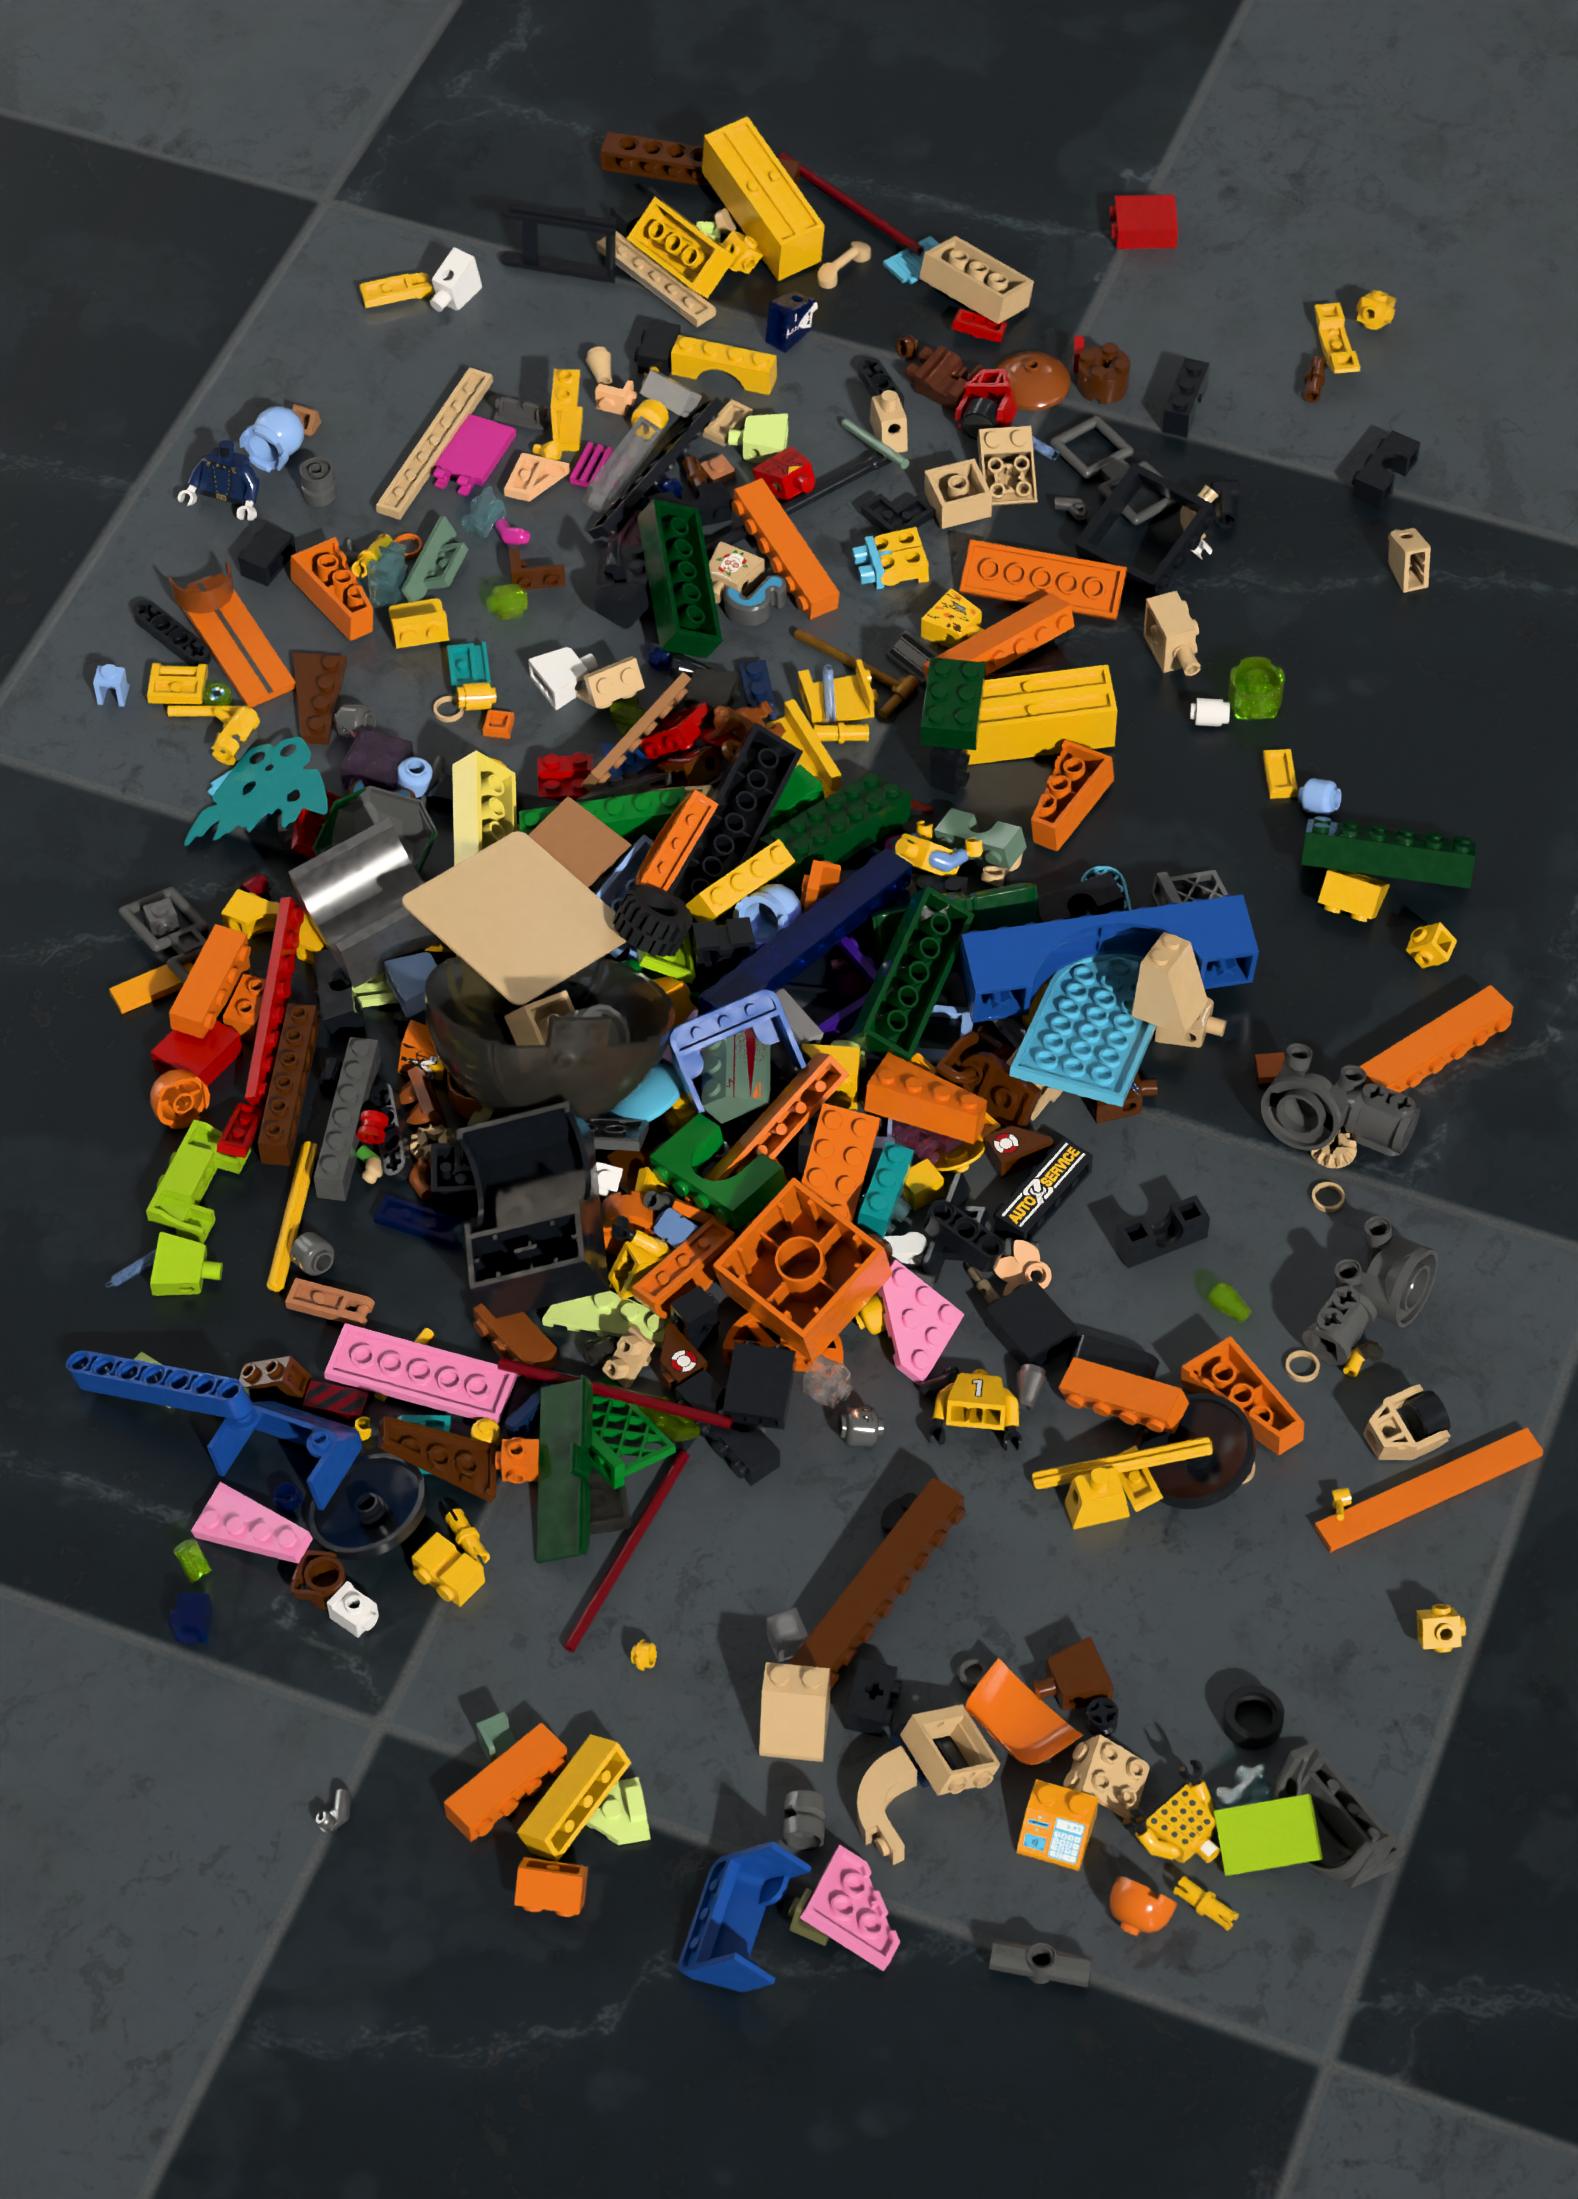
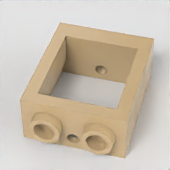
[900,1704,1001,1795]

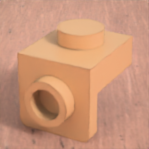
[595,380,637,416]

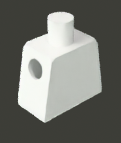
[430,247,482,312]
[528,647,598,710]

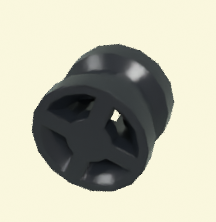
[1086,1697,1118,1737]

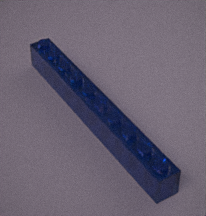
[698,848,913,1016]

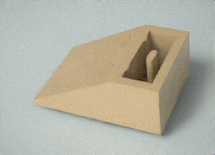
[977,426,1038,506]

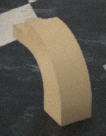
[857,1746,917,1865]

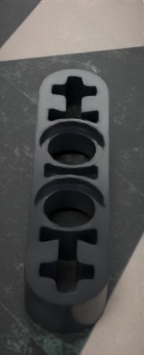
[133,600,211,666]
[370,1082,412,1182]

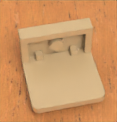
[576,656,645,709]
[1063,1734,1150,1818]

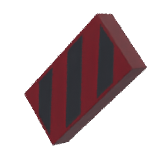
[302,1380,370,1421]

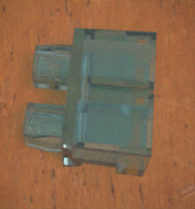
[367,542,408,607]

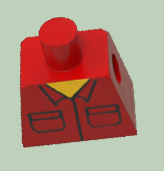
[752,446,815,500]

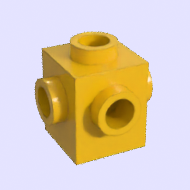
[722,230,763,274]
[1356,290,1397,330]
[1406,922,1457,969]
[1416,1604,1466,1652]

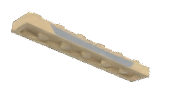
[597,231,716,327]

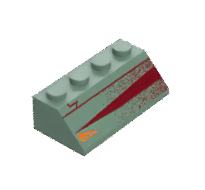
[701,1003,771,1124]

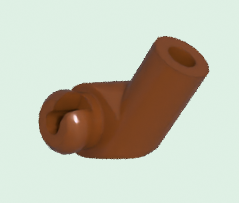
[409,1157,432,1200]

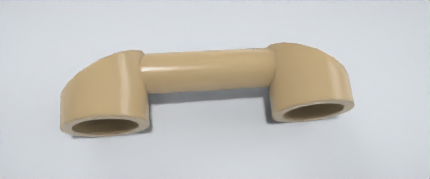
[817,241,871,289]
[981,853,1023,887]

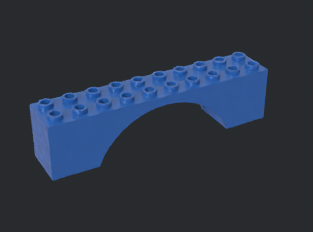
[958,894,1259,1023]

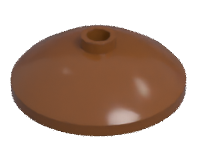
[993,351,1070,411]

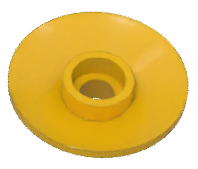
[929,1140,985,1173]

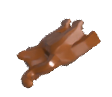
[711,701,786,761]

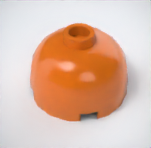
[150,1069,210,1129]
[1109,1876,1177,1937]

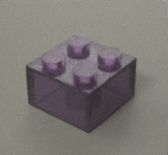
[340,728,414,791]

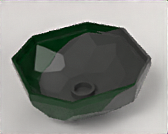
[312,786,438,875]

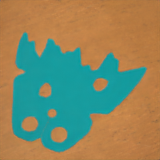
[184,737,328,846]

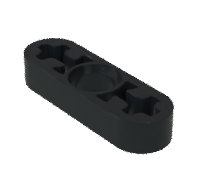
[858,357,904,409]

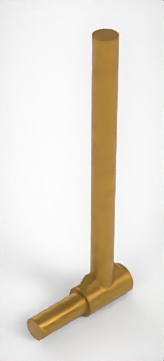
[794,629,920,719]

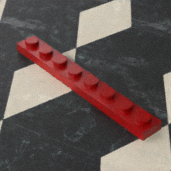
[245,897,304,1109]

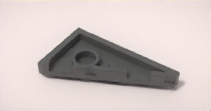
[576,770,672,802]

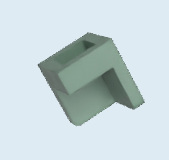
[476,1712,516,1764]

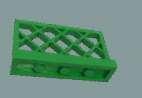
[589,1376,676,1490]

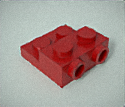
[640,702,710,759]
[538,752,594,802]

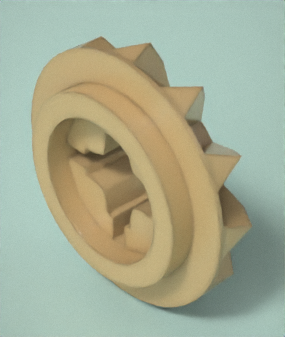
[410,1123,457,1160]
[1310,1129,1357,1168]

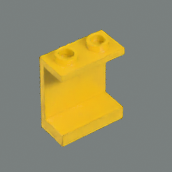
[551,369,583,451]
[798,659,879,728]

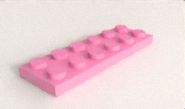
[324,1323,517,1425]

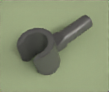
[346,539,361,567]

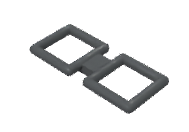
[1050,416,1178,525]
[119,887,257,992]

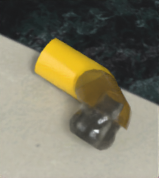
[1343,1341,1384,1377]

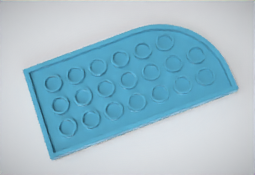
[1009,954,1156,1107]

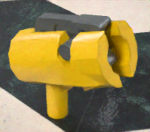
[211,706,260,766]

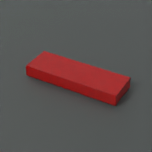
[216,1103,265,1158]

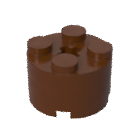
[1077,343,1130,404]

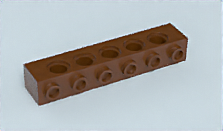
[258,1003,319,1166]

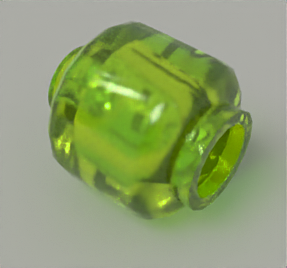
[487,584,528,620]

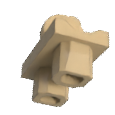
[602,1326,656,1388]

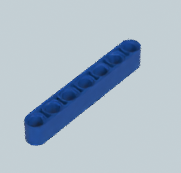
[66,1350,253,1419]

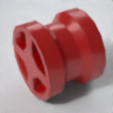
[356,1110,389,1144]

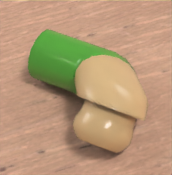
[356,1145,383,1184]

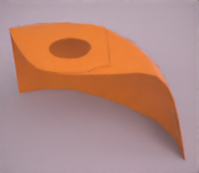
[965,1657,1083,1765]

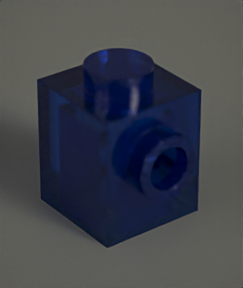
[169,1592,213,1644]

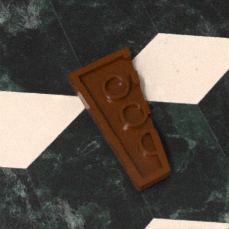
[293,652,347,745]
[378,1416,497,1503]

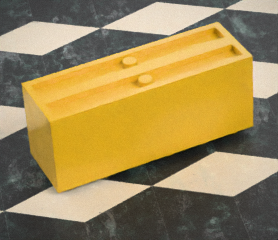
[702,116,825,281]
[967,665,1117,765]

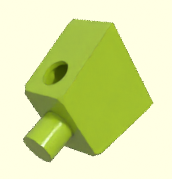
[150,1232,223,1296]

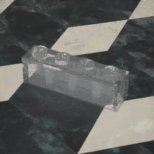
[582,416,662,515]

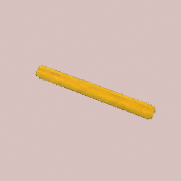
[267,1141,318,1292]
[1032,1437,1213,1489]

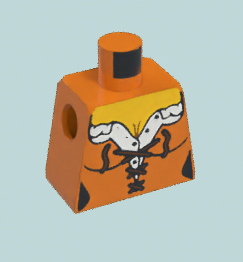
[397,1020,467,1081]

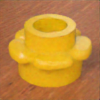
[631,1639,657,1671]

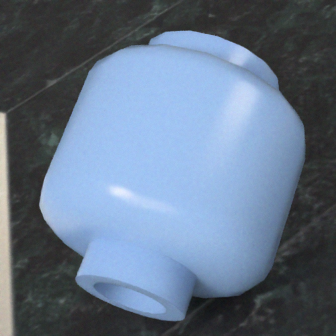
[395,757,433,798]
[1298,778,1341,816]

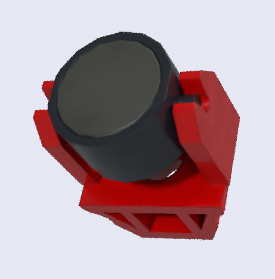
[955,369,1018,440]

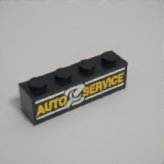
[993,1138,1093,1242]

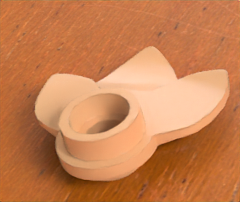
[994,1240,1051,1296]

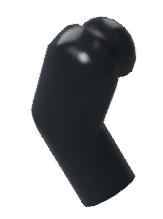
[920,1366,960,1398]

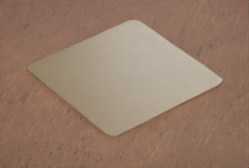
[402,831,627,1005]

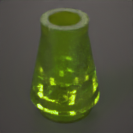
[1207,1281,1252,1324]

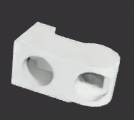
[884,1232,927,1267]

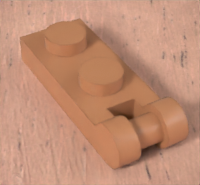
[285,1278,375,1328]

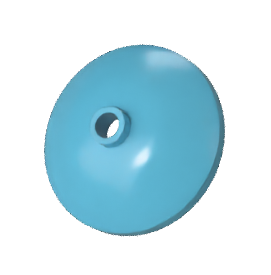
[604,1064,683,1122]

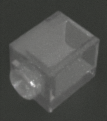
[766,1608,808,1662]

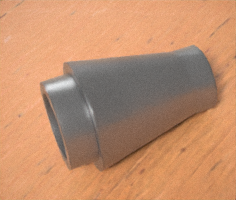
[1017,1364,1047,1412]

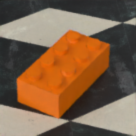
[801,1103,881,1223]

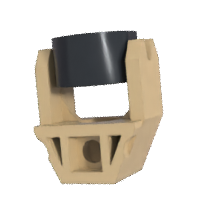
[1363,1384,1451,1460]

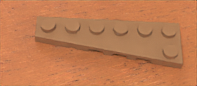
[581,672,691,792]

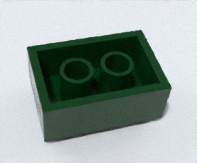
[921,657,986,750]

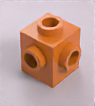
[495,1437,539,1484]

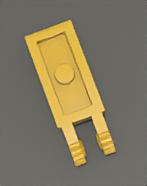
[359,272,434,308]

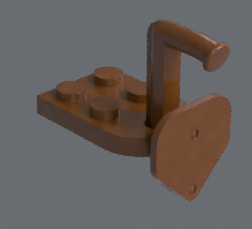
[935,1025,1043,1130]

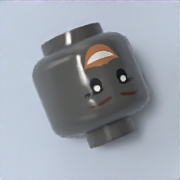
[333,703,376,740]
[290,1232,335,1276]
[838,1406,884,1447]

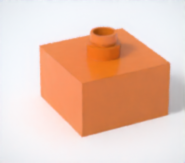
[713,1177,893,1363]

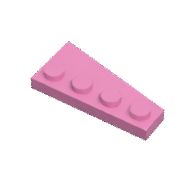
[191,1482,313,1564]

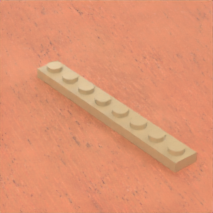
[376,367,493,520]

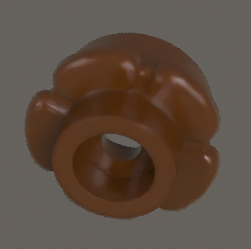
[897,335,919,360]

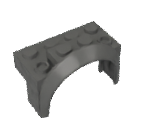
[1270,1741,1405,1889]

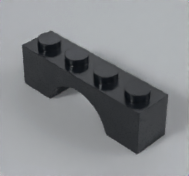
[675,1369,780,1486]

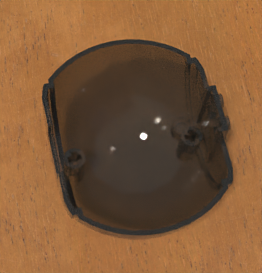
[424,956,675,1121]

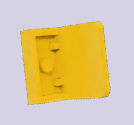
[389,598,449,649]

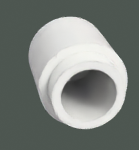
[1190,698,1230,726]

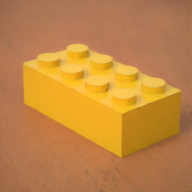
[626,197,736,298]

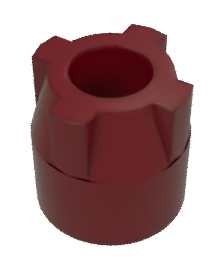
[240,873,271,897]

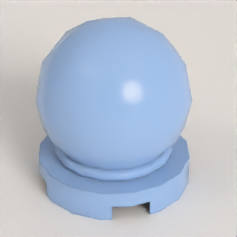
[239,406,304,472]
[733,884,802,950]

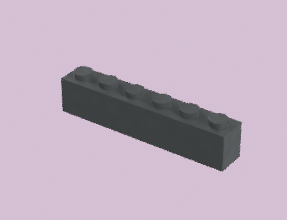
[314,1037,381,1201]

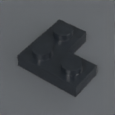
[861,493,935,534]

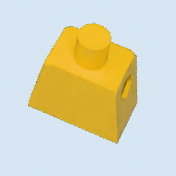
[1064,1467,1130,1530]

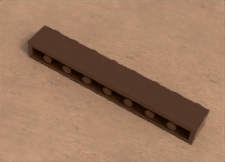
[788,1477,966,1690]

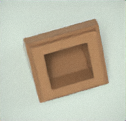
[292,404,321,436]

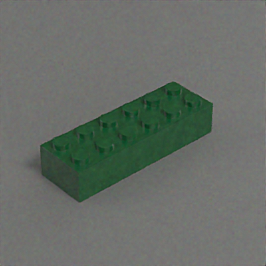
[638,499,723,659]
[759,772,911,888]
[1301,816,1476,889]
[848,886,975,1061]

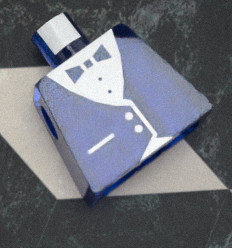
[765,291,818,353]

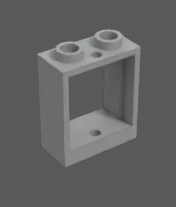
[770,988,824,1081]

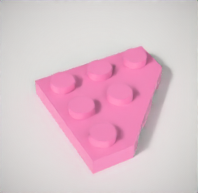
[878,1259,965,1385]
[800,1845,900,1971]

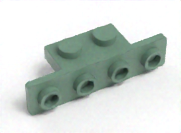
[401,516,468,603]

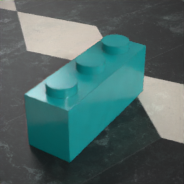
[857,1141,914,1238]

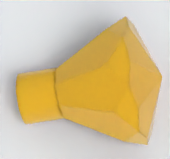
[533,440,562,461]

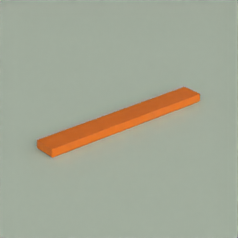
[1314,1427,1544,1553]

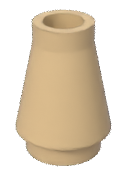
[586,347,612,385]

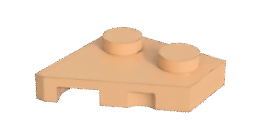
[504,453,570,502]

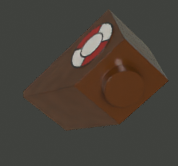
[984,1126,1053,1179]
[659,1322,708,1393]

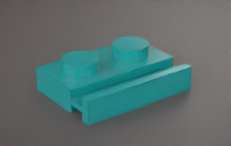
[447,642,491,693]

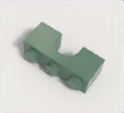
[934,808,1027,870]

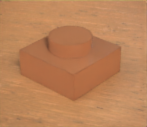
[700,454,736,483]

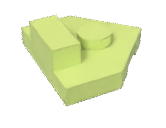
[586,1777,650,1845]

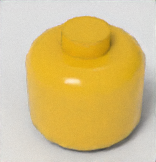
[471,1418,501,1448]

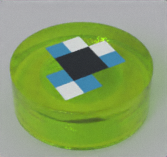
[203,683,232,706]

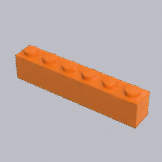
[732,478,840,620]
[922,593,1075,685]
[1359,985,1514,1093]
[704,1053,849,1181]

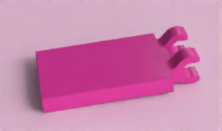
[433,414,516,496]

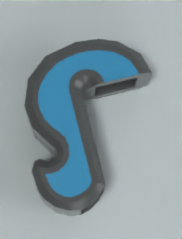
[723,575,787,626]

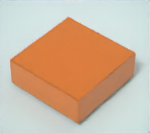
[482,709,515,739]
[1254,1052,1285,1084]

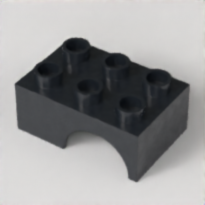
[456,1101,609,1318]

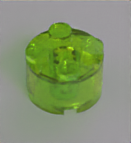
[1228,656,1285,719]

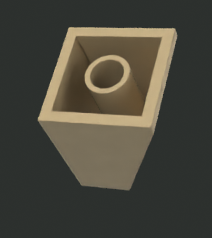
[1132,932,1208,1036]
[759,1662,830,1762]

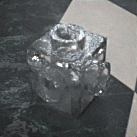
[803,1355,852,1409]

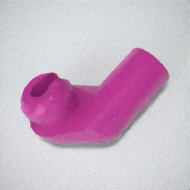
[495,519,530,545]

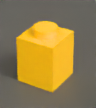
[900,1158,944,1211]

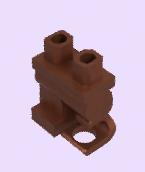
[905,345,984,413]

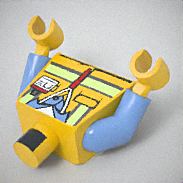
[894,820,983,876]

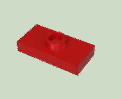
[952,309,1007,343]

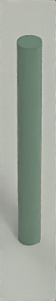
[841,418,909,469]

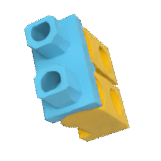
[852,527,929,589]

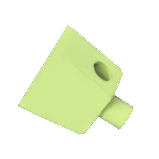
[728,414,788,464]

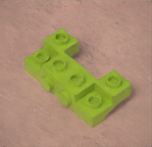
[146,1119,251,1243]

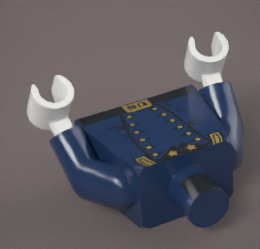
[178,440,260,521]

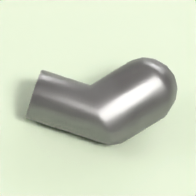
[1054,497,1089,520]
[315,1789,351,1832]

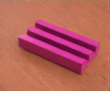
[570,442,613,490]

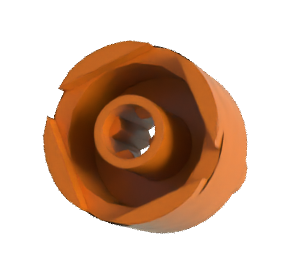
[601,1191,658,1257]

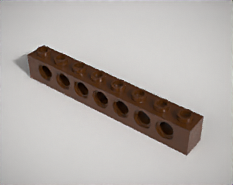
[600,132,800,187]

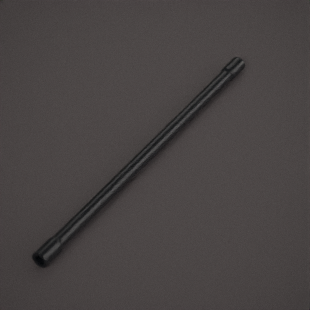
[649,447,892,589]

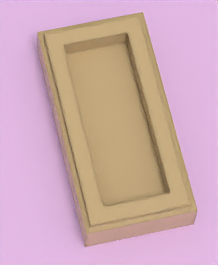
[703,399,753,446]

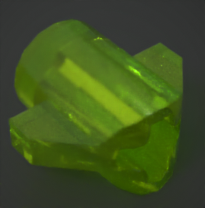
[610,697,647,735]
[173,1539,212,1583]

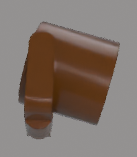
[290,1550,347,1610]

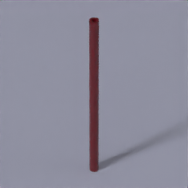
[779,152,924,256]
[497,1357,733,1429]
[563,1450,690,1652]

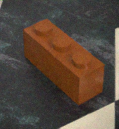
[473,1303,559,1383]

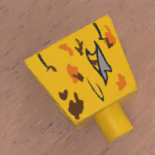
[921,588,984,648]

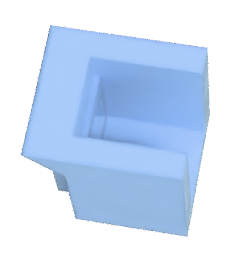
[93,664,130,707]

